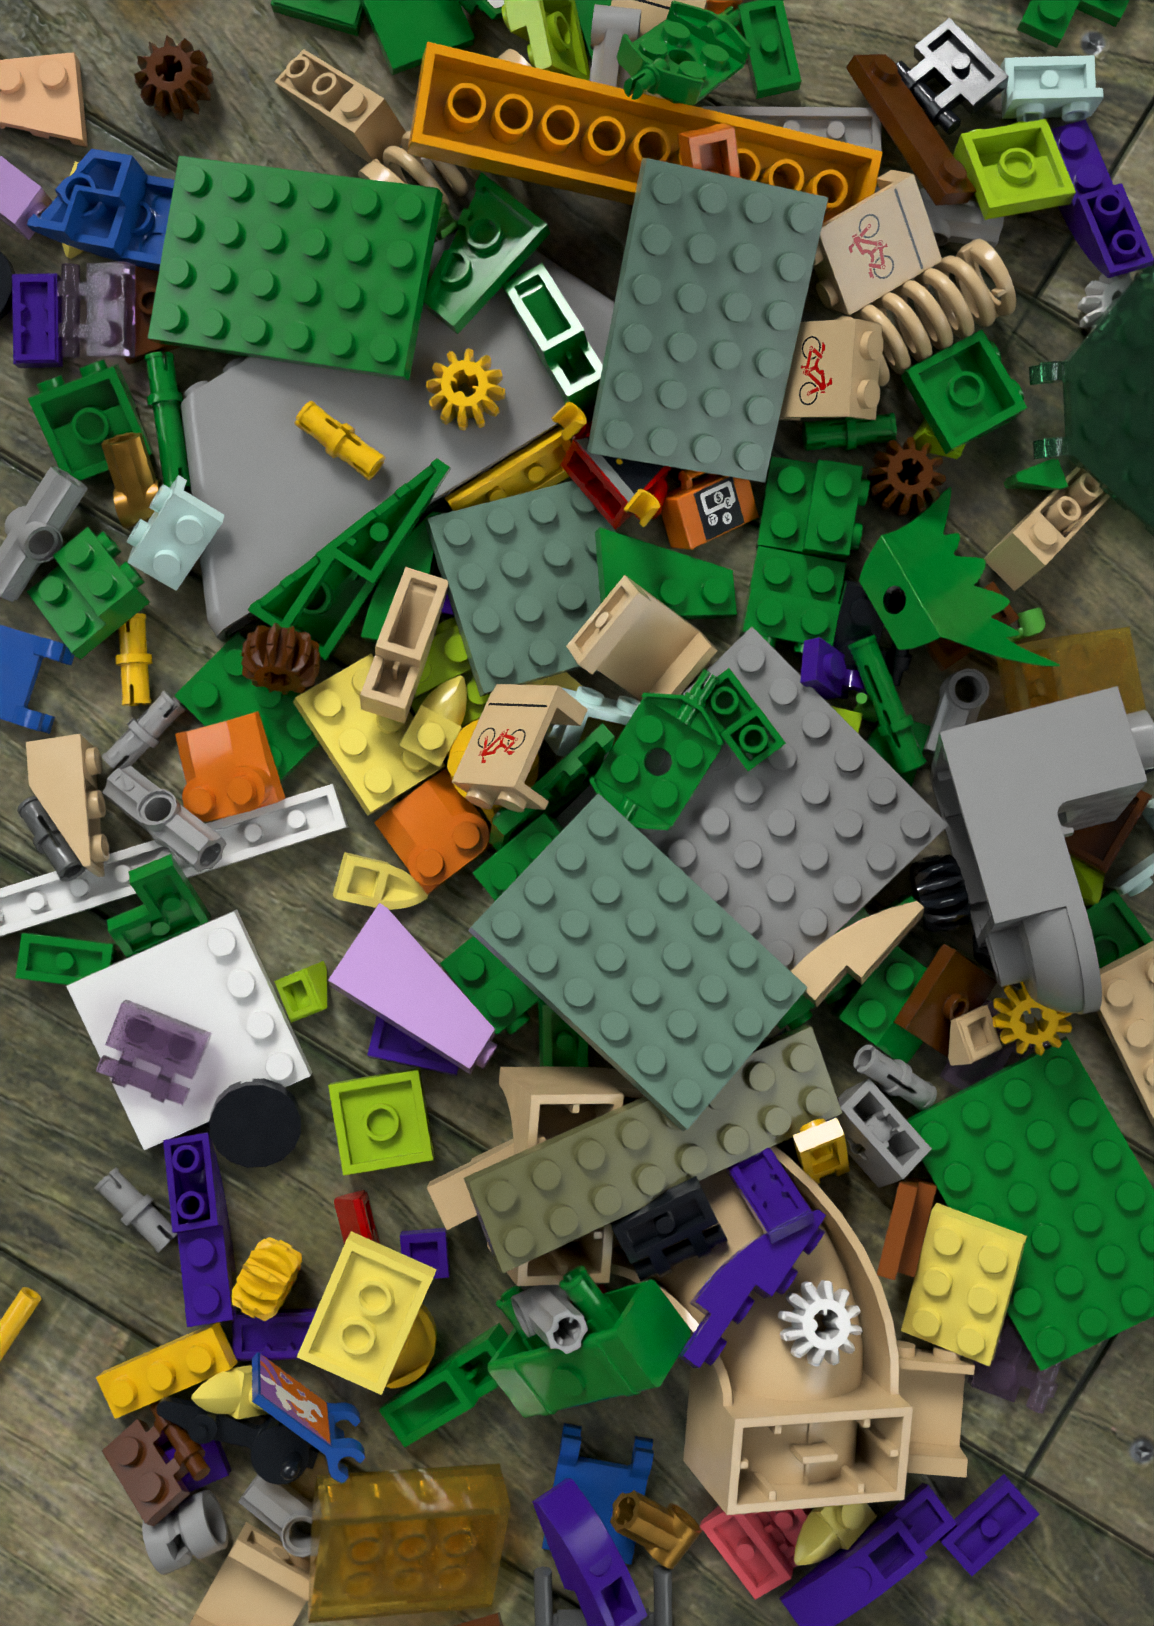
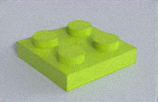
[328,1068,435,1176]

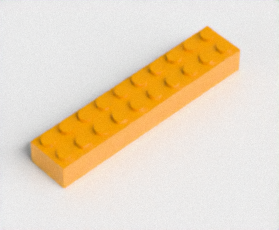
[407,42,883,223]

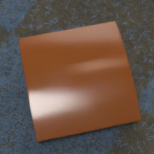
[877,1178,937,1280]

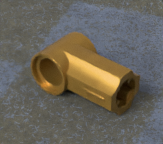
[101,432,162,529]
[610,1490,702,1569]

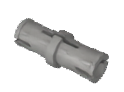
[101,690,186,769]
[854,1045,937,1110]
[94,1167,177,1253]

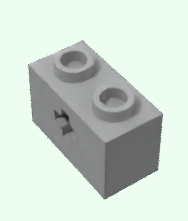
[826,1078,932,1188]

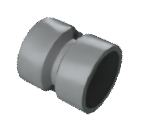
[142,1490,228,1575]

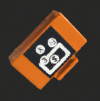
[661,469,759,550]

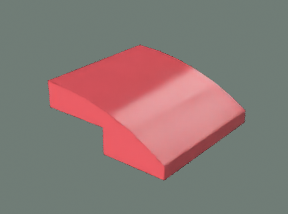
[700,1506,812,1600]

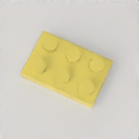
[293,654,445,816]
[901,1203,1027,1367]
[297,1231,437,1395]

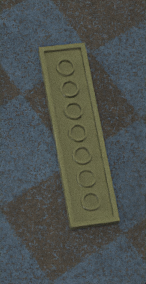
[464,1025,842,1273]

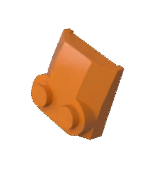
[175,711,285,822]
[374,769,493,895]

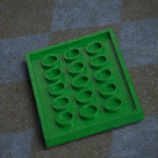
[148,156,443,381]
[906,1036,1154,1371]

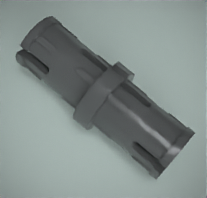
[17,796,86,881]

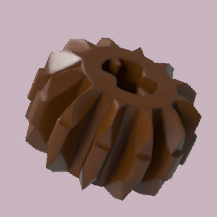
[134,35,214,121]
[867,437,946,516]
[241,623,320,695]

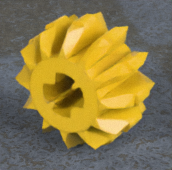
[426,348,506,431]
[992,982,1073,1056]
[232,1237,302,1321]

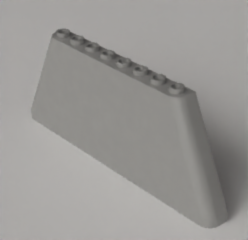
[181,227,615,641]

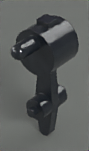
[156,1396,319,1485]

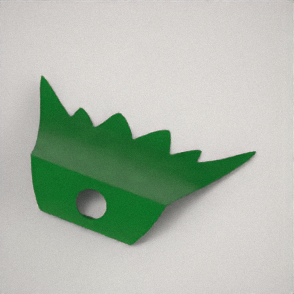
[859,487,1060,667]

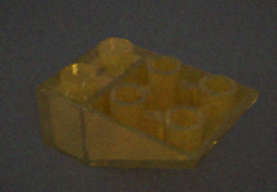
[996,626,1146,714]

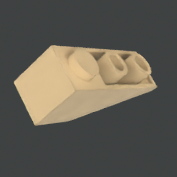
[274,49,406,164]
[984,462,1113,591]
[26,734,109,877]

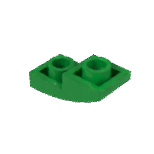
[702,668,786,771]

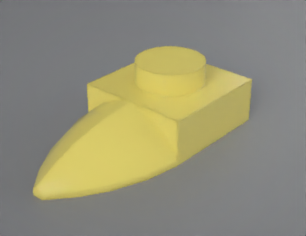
[399,675,467,767]
[333,852,428,910]
[191,1365,281,1419]
[794,1503,877,1565]

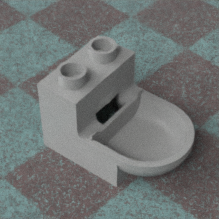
[929,686,1154,1015]

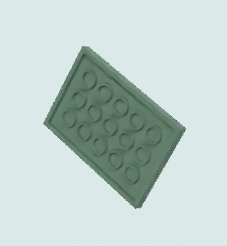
[587,158,828,482]
[468,793,808,1131]

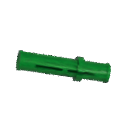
[144,352,191,491]
[847,635,927,773]

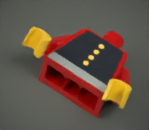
[551,402,672,530]

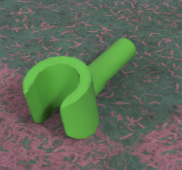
[436,203,458,240]
[1007,608,1046,642]
[853,692,878,724]

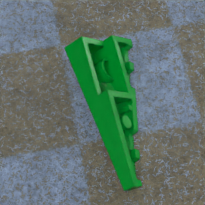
[248,458,451,660]

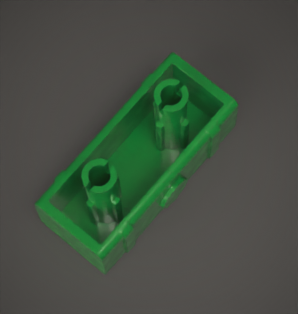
[488,1265,691,1418]

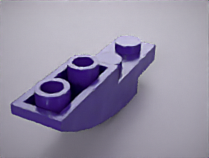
[1051,119,1154,278]
[163,1132,237,1327]
[678,1209,826,1368]
[532,1478,648,1626]
[779,1483,957,1626]

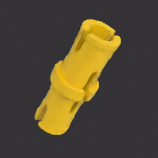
[294,401,386,481]
[115,613,153,706]

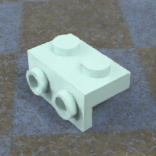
[1000,55,1104,122]
[127,475,224,591]

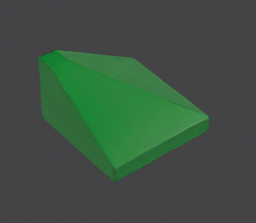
[1003,458,1068,490]

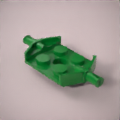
[616,0,751,105]
[589,669,725,830]

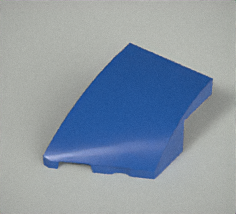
[27,149,175,271]

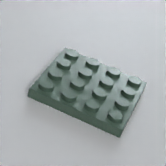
[425,481,615,697]

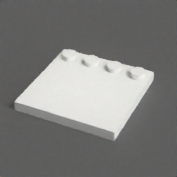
[66,909,312,1150]

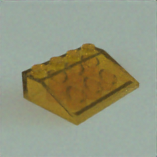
[308,1463,511,1623]

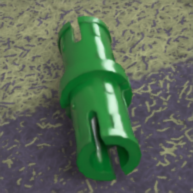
[802,412,897,451]

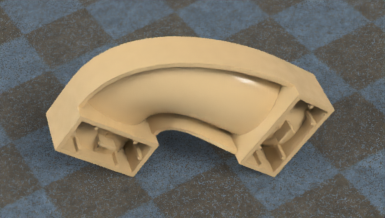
[487,1067,913,1515]

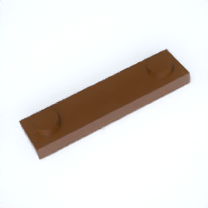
[846,54,977,206]

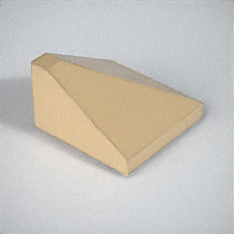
[948,1005,1002,1066]

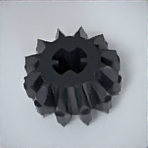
[910,854,971,932]

